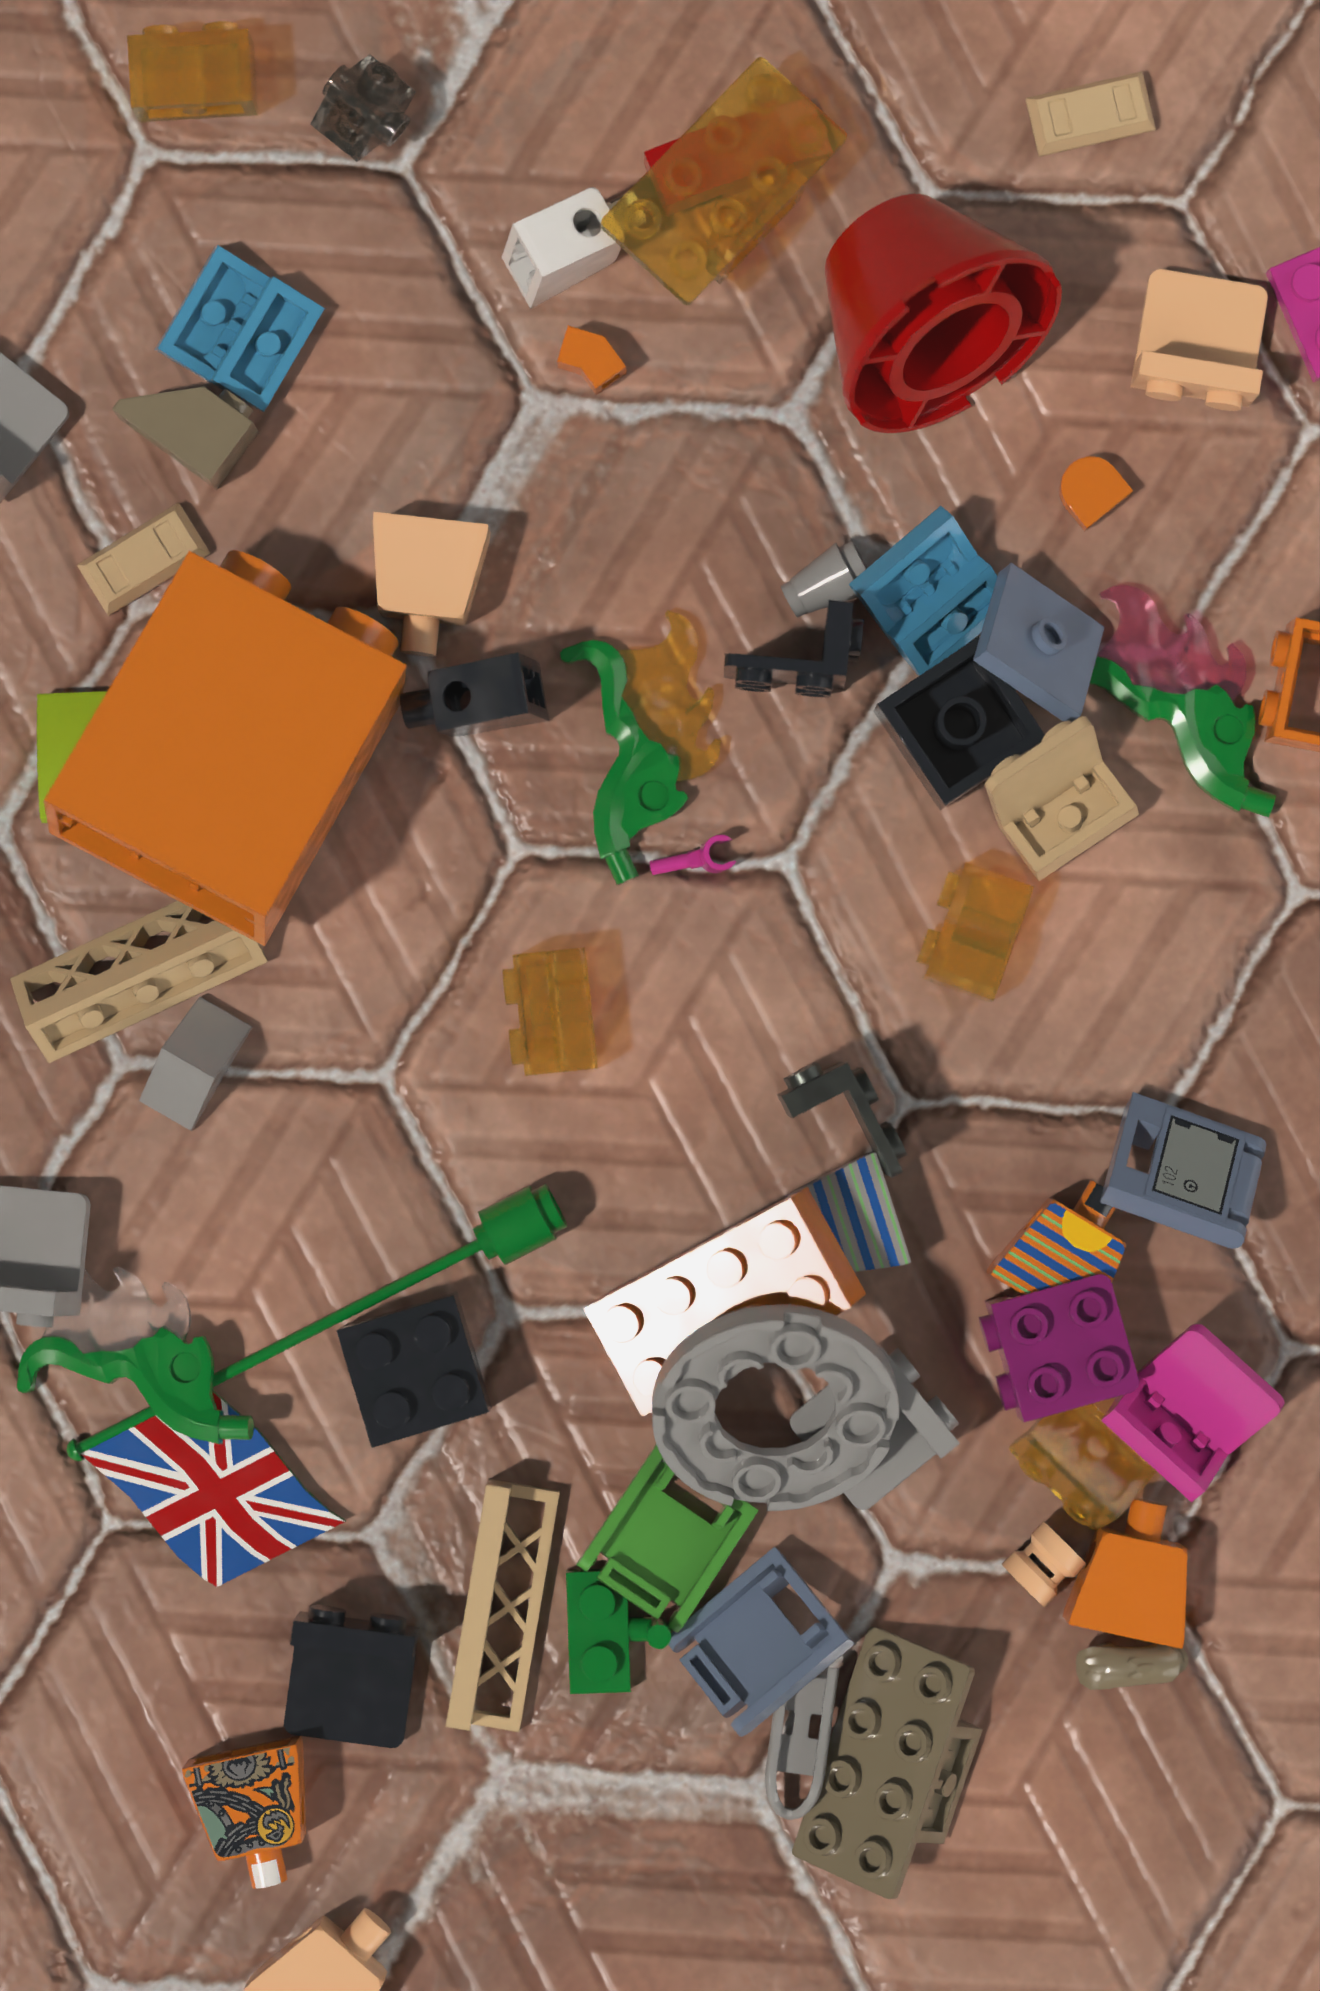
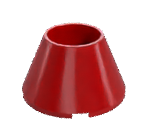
[825,194,1062,433]

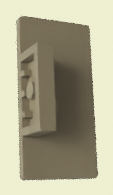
[792,1627,983,1899]

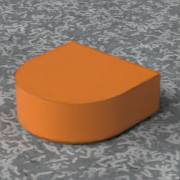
[1059,456,1133,531]

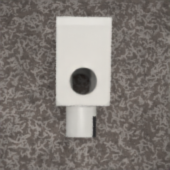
[502,187,646,309]

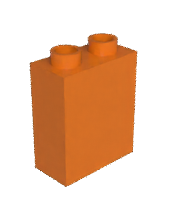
[44,550,407,946]

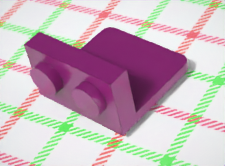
[979,1274,1139,1423]

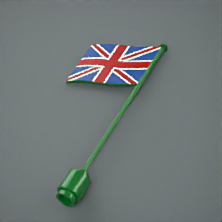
[66,1184,568,1587]

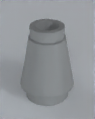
[781,541,868,618]

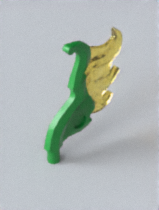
[560,610,721,886]

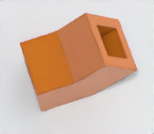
[557,325,626,395]

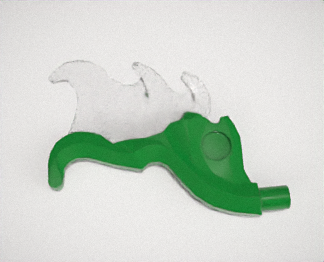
[17,1267,254,1444]

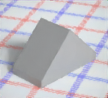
[139,997,252,1131]

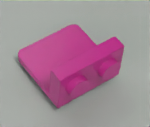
[1101,1324,1284,1502]

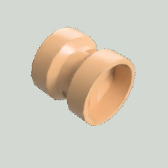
[1002,1521,1087,1607]

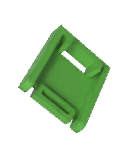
[576,1444,759,1633]

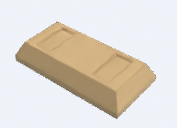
[1025,71,1156,157]
[77,502,211,616]

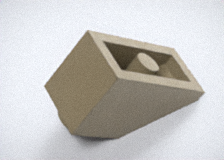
[112,386,259,490]

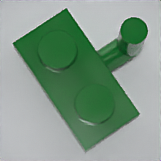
[566,1569,671,1694]

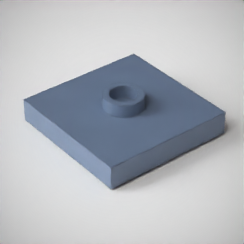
[973,563,1104,722]

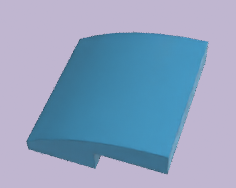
[155,245,325,412]
[849,506,997,676]

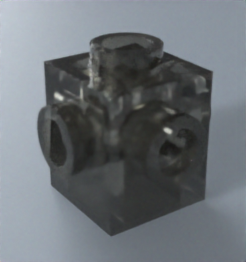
[310,54,417,162]

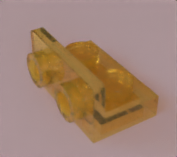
[1008,1404,1157,1531]

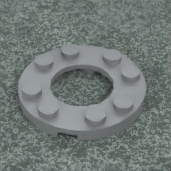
[652,1305,899,1511]

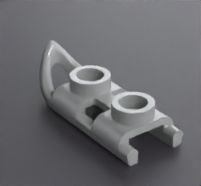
[765,1667,839,1820]

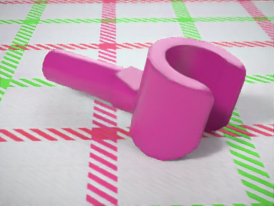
[649,835,736,875]

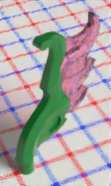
[1089,585,1276,817]

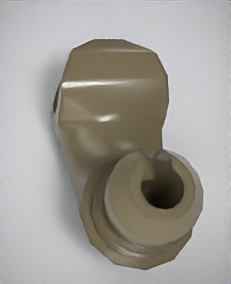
[1076,1641,1188,1690]

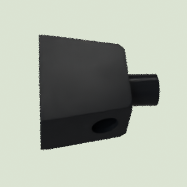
[400,652,549,737]

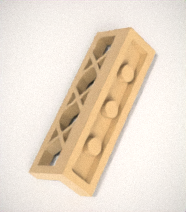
[10,901,268,1063]
[446,1479,560,1732]

